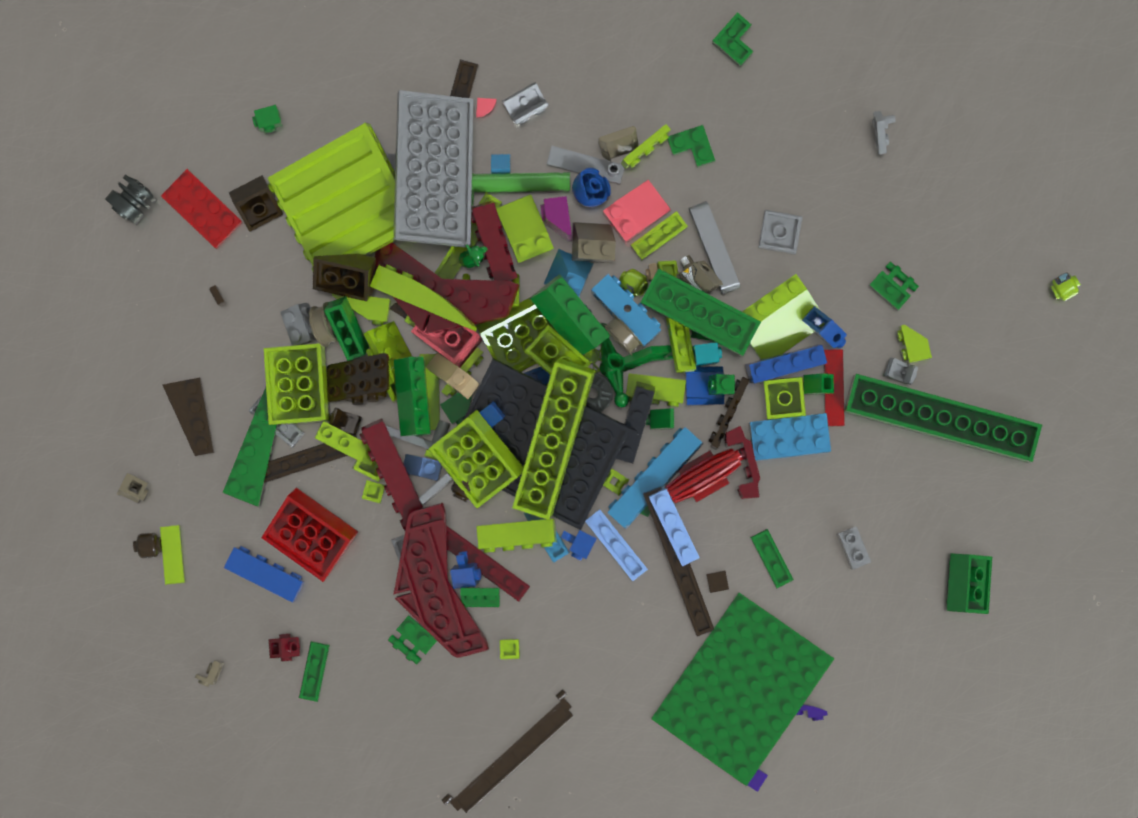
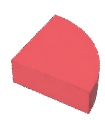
[476,98,497,118]

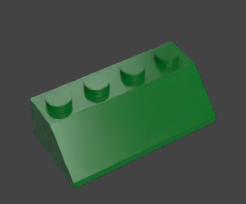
[530,274,610,355]
[393,357,432,437]

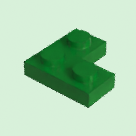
[712,12,753,67]
[667,125,715,167]

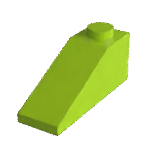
[332,294,391,326]

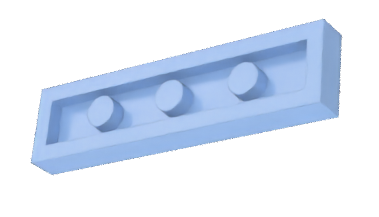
[648,488,700,566]
[585,509,648,581]

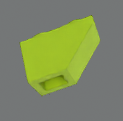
[897,325,932,364]

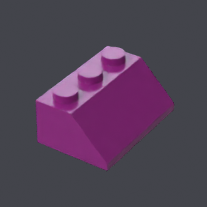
[540,196,572,242]

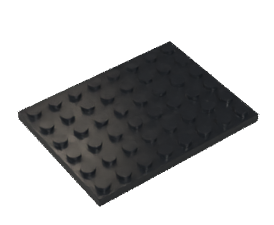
[463,358,631,530]

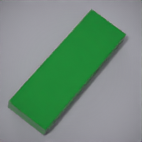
[750,529,794,589]
[299,641,330,702]

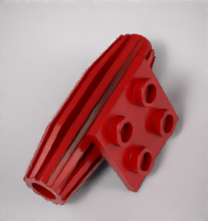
[665,448,743,503]

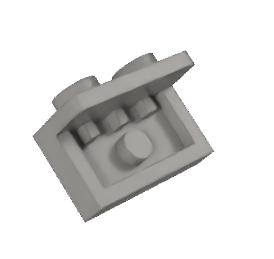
[502,82,549,124]
[280,303,316,346]

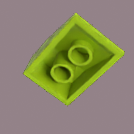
[496,194,554,263]

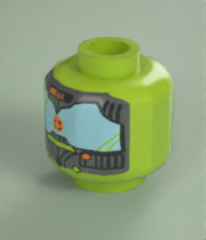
[1050,272,1080,301]

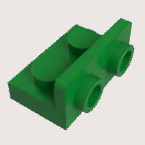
[460,588,500,607]

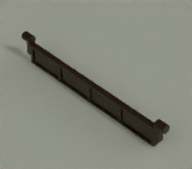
[441,689,574,813]

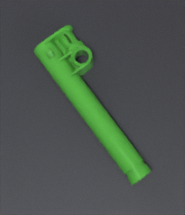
[471,172,570,210]

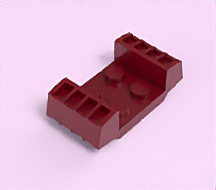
[724,426,761,499]

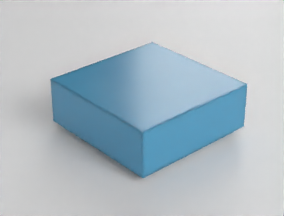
[491,154,510,173]

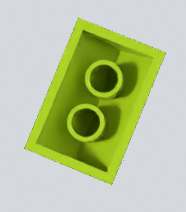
[524,325,591,375]

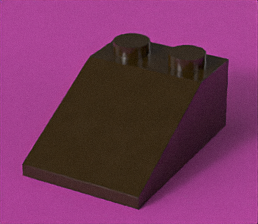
[312,254,376,302]

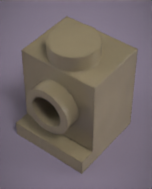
[117,473,149,503]

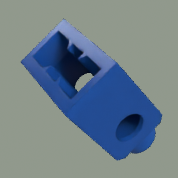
[802,306,847,348]

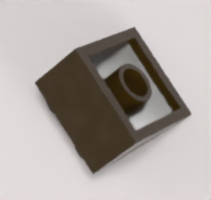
[229,175,283,232]

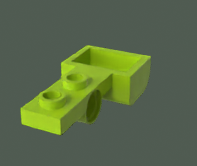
[314,421,380,482]

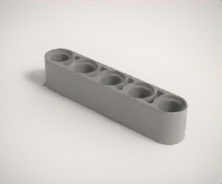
[689,201,740,294]

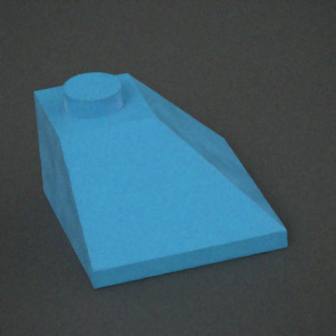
[544,249,593,297]

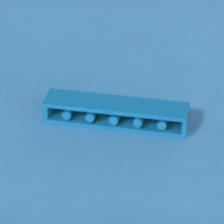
[607,427,703,529]

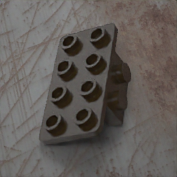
[327,353,389,405]

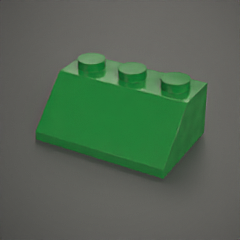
[947,553,993,614]

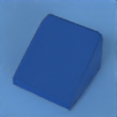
[479,401,505,428]

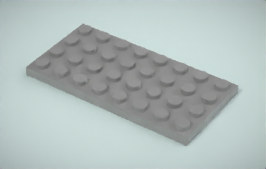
[393,90,473,247]

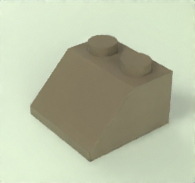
[572,222,616,263]

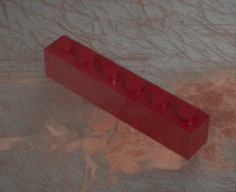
[359,418,424,531]

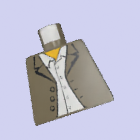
[677,255,723,294]

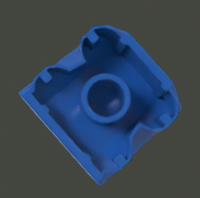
[685,366,725,406]

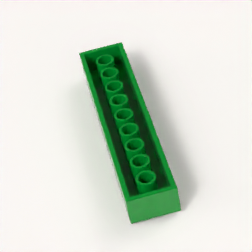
[844,374,1042,463]

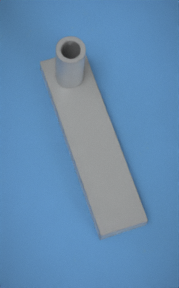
[547,146,624,184]
[373,420,450,449]

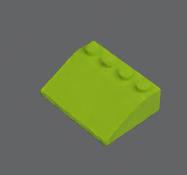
[742,274,825,360]
[476,296,558,372]
[263,343,330,425]
[428,410,524,508]

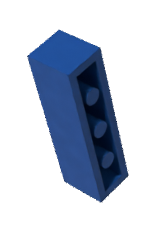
[745,344,827,383]
[224,545,304,603]

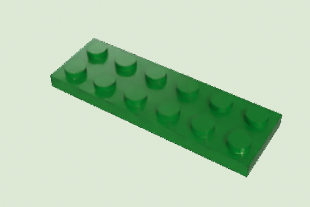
[640,268,761,356]

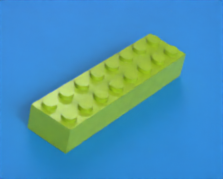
[512,358,596,520]

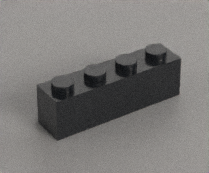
[617,381,655,463]

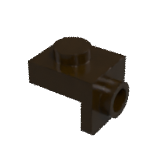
[329,408,362,435]

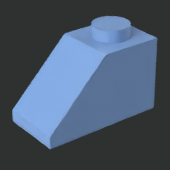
[403,454,442,481]

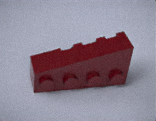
[471,200,518,281]

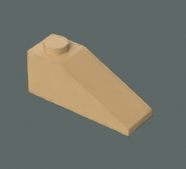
[426,353,480,399]

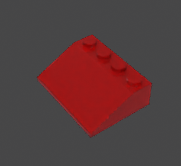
[261,488,358,582]

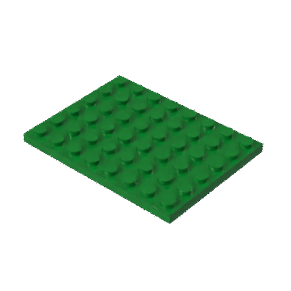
[651,593,835,786]

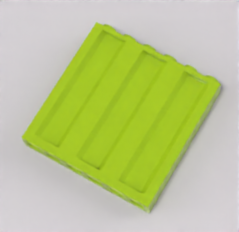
[268,123,395,272]

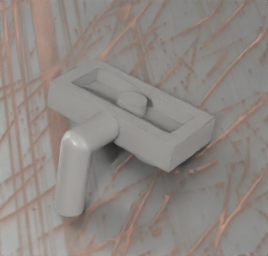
[872,111,896,154]

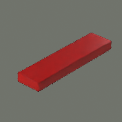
[824,349,845,426]

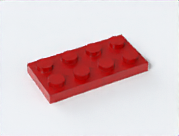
[161,169,242,249]

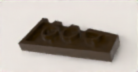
[162,377,215,456]
[708,377,749,450]

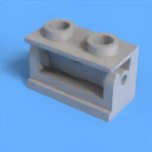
[837,526,871,570]

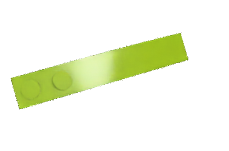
[370,264,477,331]

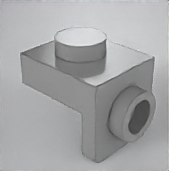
[884,357,918,385]

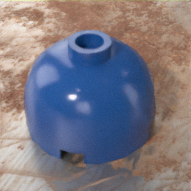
[572,168,611,207]

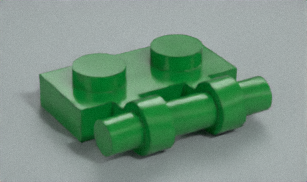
[869,261,919,311]
[388,615,437,665]

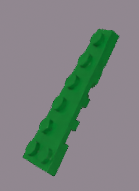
[222,387,277,507]

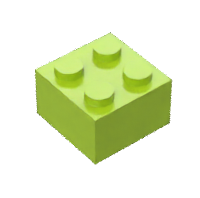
[764,377,806,419]

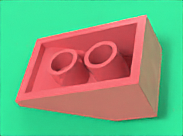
[603,180,671,244]
[411,316,483,368]

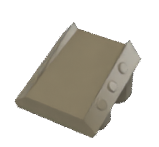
[598,126,639,161]

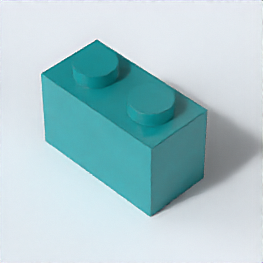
[692,343,722,367]

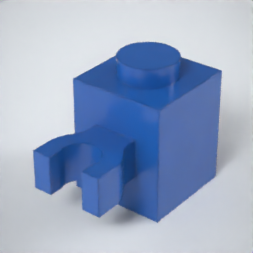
[561,530,597,561]
[450,551,482,589]

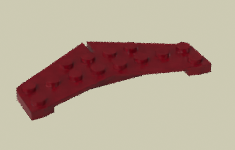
[374,242,520,334]
[393,502,489,658]

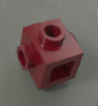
[268,634,300,662]

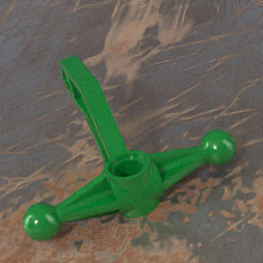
[599,323,673,408]

